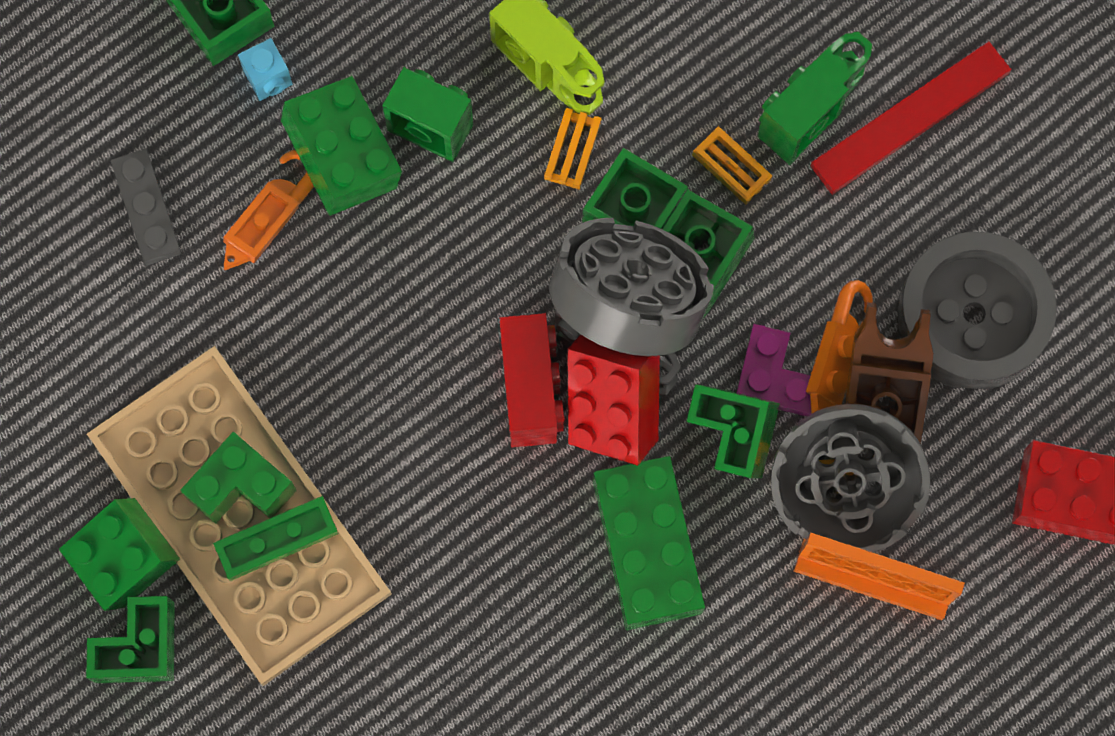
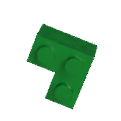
[687,384,780,478]
[180,432,297,524]
[86,596,175,683]

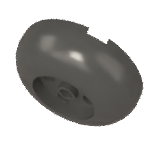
[771,404,930,552]

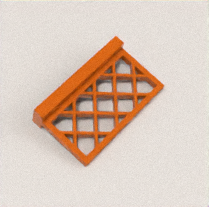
[793,533,965,620]

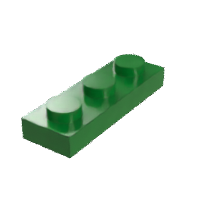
[213,496,339,581]

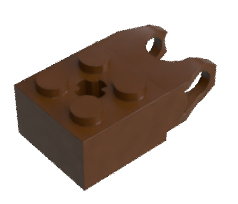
[845,302,934,444]

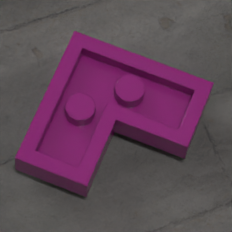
[736,324,811,417]

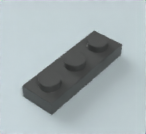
[110,148,182,266]

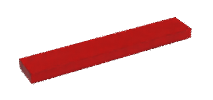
[810,41,1012,195]

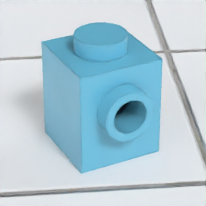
[238,38,293,101]

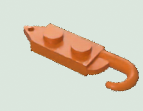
[223,150,314,270]
[806,280,873,413]

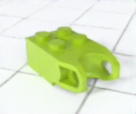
[489,0,604,115]

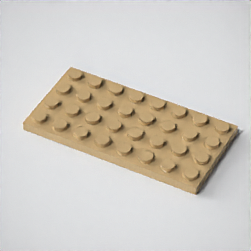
[87,346,392,686]

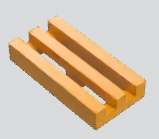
[544,108,602,190]
[692,126,773,205]

